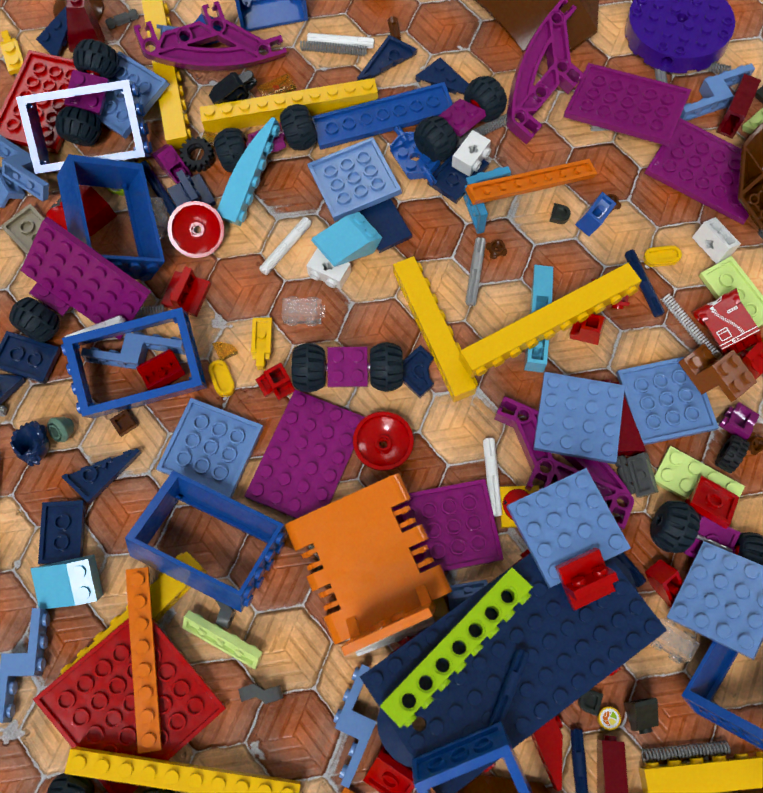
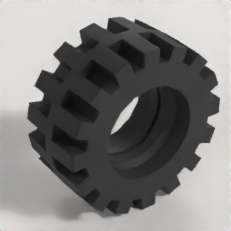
[180,136,215,172]
[715,434,750,473]

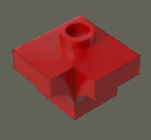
[569,314,606,345]
[739,341,763,379]
[255,362,295,401]

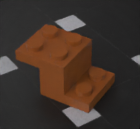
[678,343,757,402]

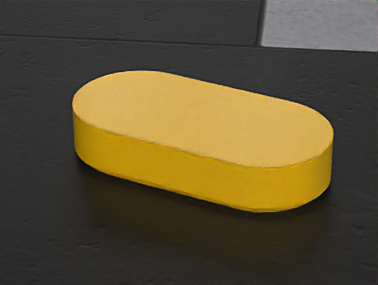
[643,245,682,267]
[208,360,235,397]

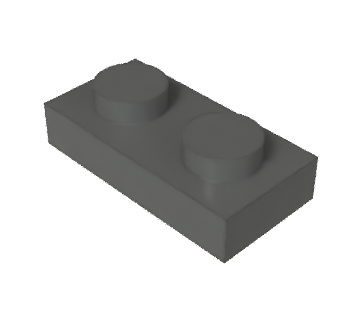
[626,452,659,498]

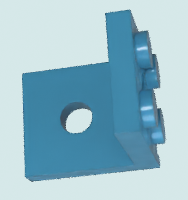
[463,166,511,234]

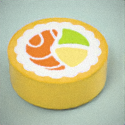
[597,707,621,730]

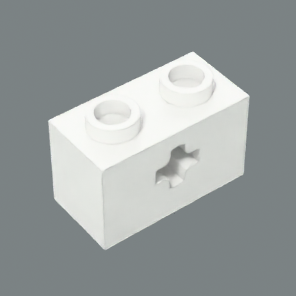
[452,130,491,177]
[692,217,741,264]
[306,248,351,290]

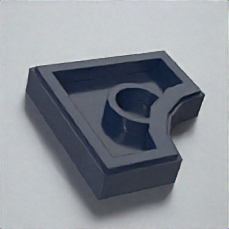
[403,345,434,398]

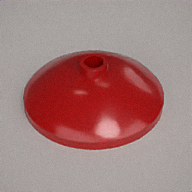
[168,201,225,258]
[353,411,414,471]

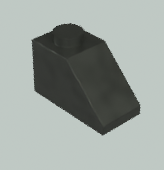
[624,698,659,734]

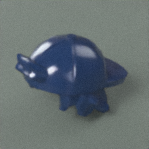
[10,421,50,466]

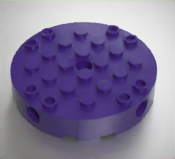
[625,0,735,74]

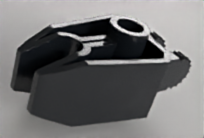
[209,70,257,104]

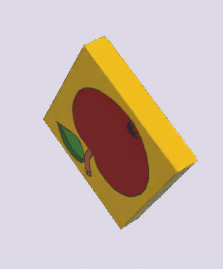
[500,485,539,529]

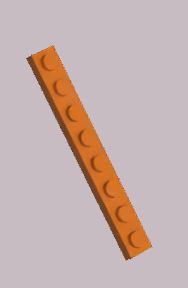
[465,159,597,205]
[126,567,162,753]

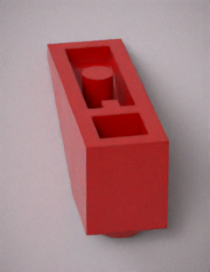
[531,715,563,791]

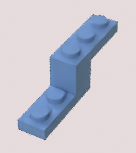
[680,63,755,121]
[0,135,49,201]
[81,331,186,370]
[0,608,50,723]
[333,664,377,789]

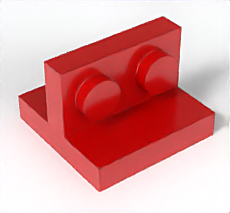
[161,267,211,317]
[685,476,739,529]
[555,547,619,610]
[363,746,415,793]

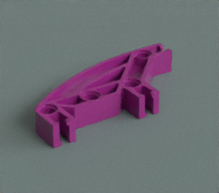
[506,0,585,144]
[133,1,287,71]
[494,396,634,531]

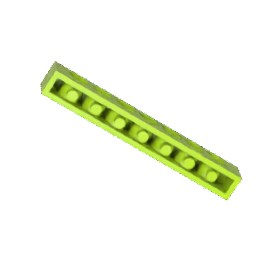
[380,568,533,728]

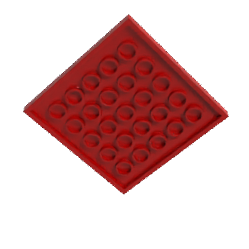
[33,618,226,793]

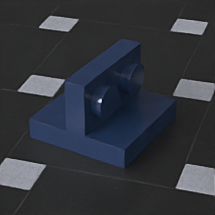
[167,170,216,207]

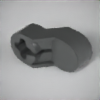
[215,585,235,629]
[238,683,284,704]

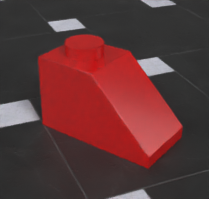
[645,559,683,608]

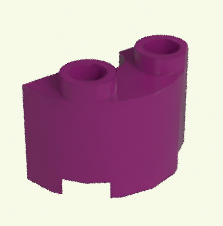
[718,402,760,440]

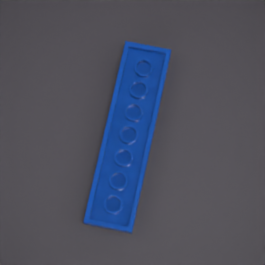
[312,82,453,150]

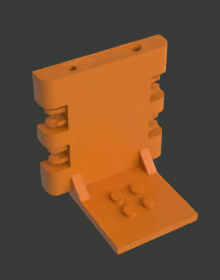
[284,473,453,656]

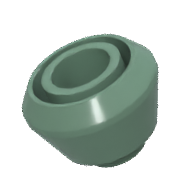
[47,416,74,442]

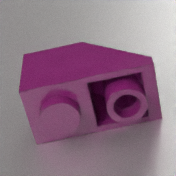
[151,144,192,184]

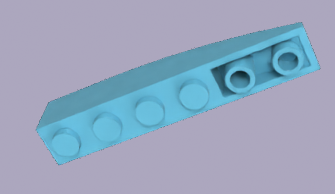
[217,117,280,226]
[524,265,553,373]

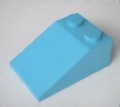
[311,212,382,267]
[30,554,103,609]

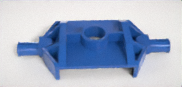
[390,125,440,186]

